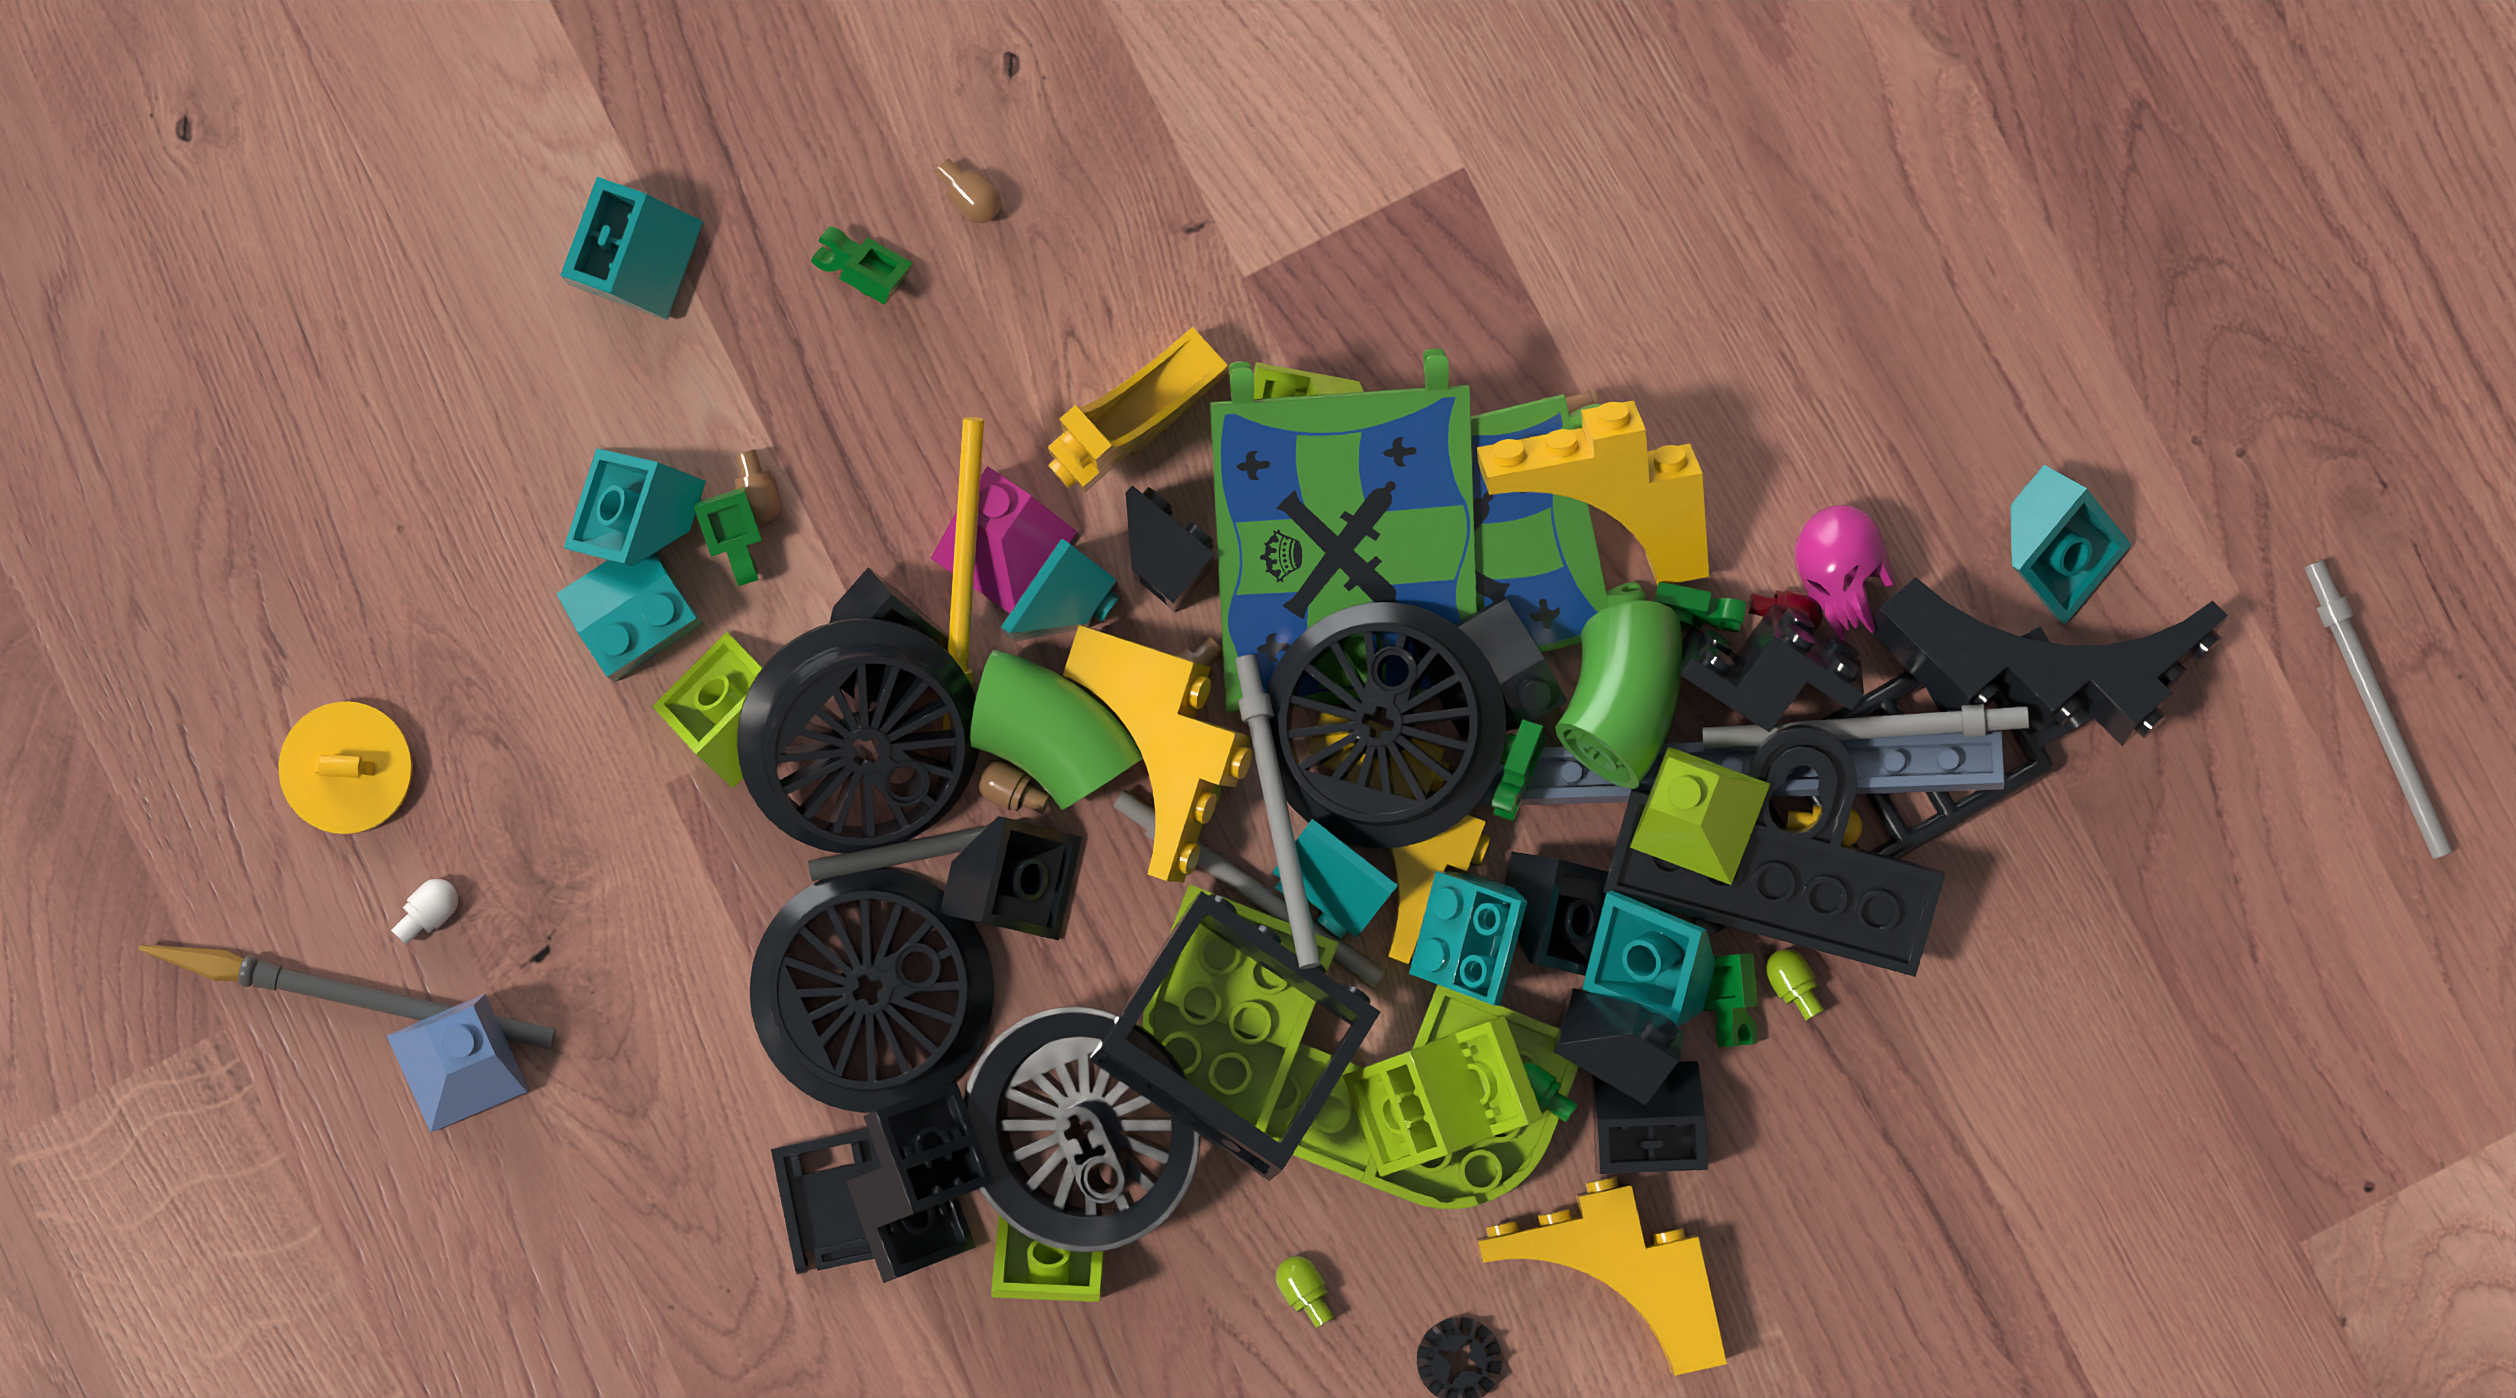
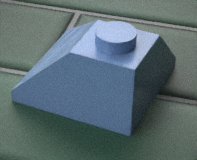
[387,994,529,1133]

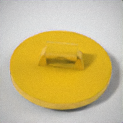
[279,701,413,834]

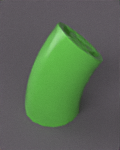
[1555,600,1683,789]
[970,650,1143,810]

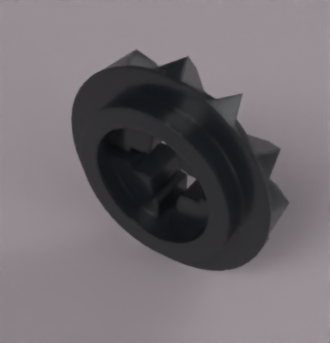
[1417,1317,1503,1398]

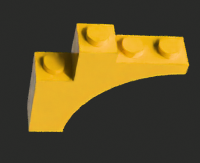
[1048,326,1228,493]
[1477,400,1709,587]
[1063,625,1252,883]
[1306,713,1491,964]
[1476,1176,1727,1376]

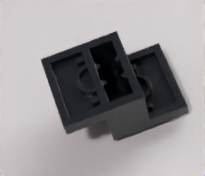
[1680,604,1864,733]
[846,1082,994,1283]

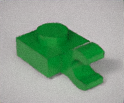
[811,226,913,305]
[694,487,762,587]
[1703,953,1758,1047]

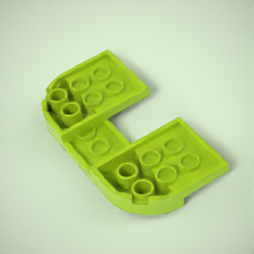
[1143,884,1579,1209]

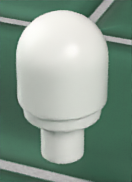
[391,879,458,945]

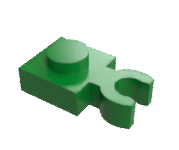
[1652,582,1747,632]
[1491,720,1546,822]

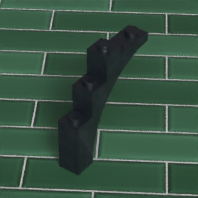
[1868,577,2228,746]

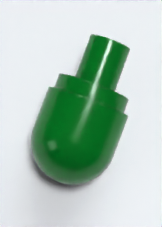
[1523,1062,1578,1123]

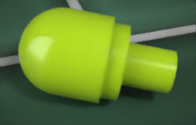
[1766,949,1824,1021]
[1275,1256,1334,1329]

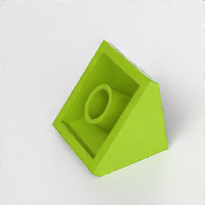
[991,1215,1104,1302]

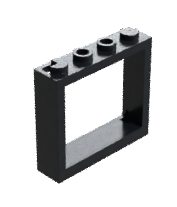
[1089,891,1381,1181]

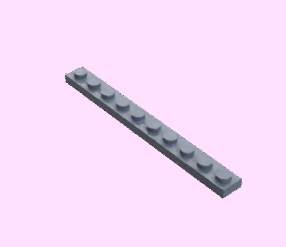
[1475,732,2004,807]

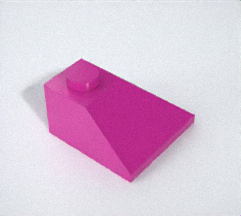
[930,466,1078,613]

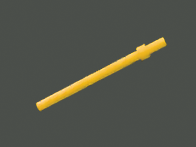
[943,417,985,730]

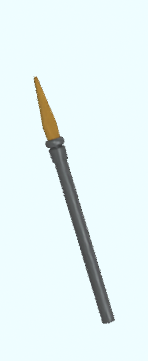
[138,945,556,1049]

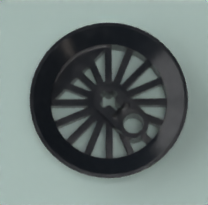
[1265,602,1507,848]
[737,618,979,853]
[750,868,994,1113]
[963,1006,1201,1252]

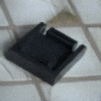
[771,1129,882,1275]

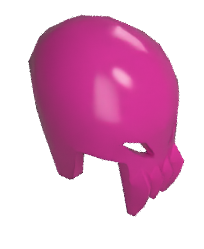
[1794,505,1896,642]

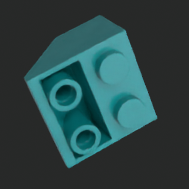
[560,176,704,321]
[1409,871,1527,1006]

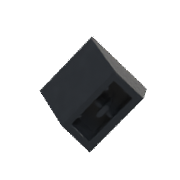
[1125,485,1216,612]
[1591,1061,1708,1174]

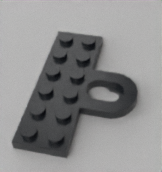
[1603,725,1945,977]

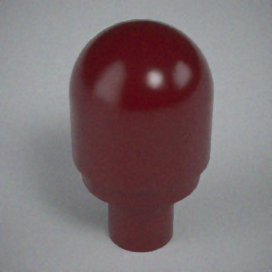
[1747,590,1823,631]

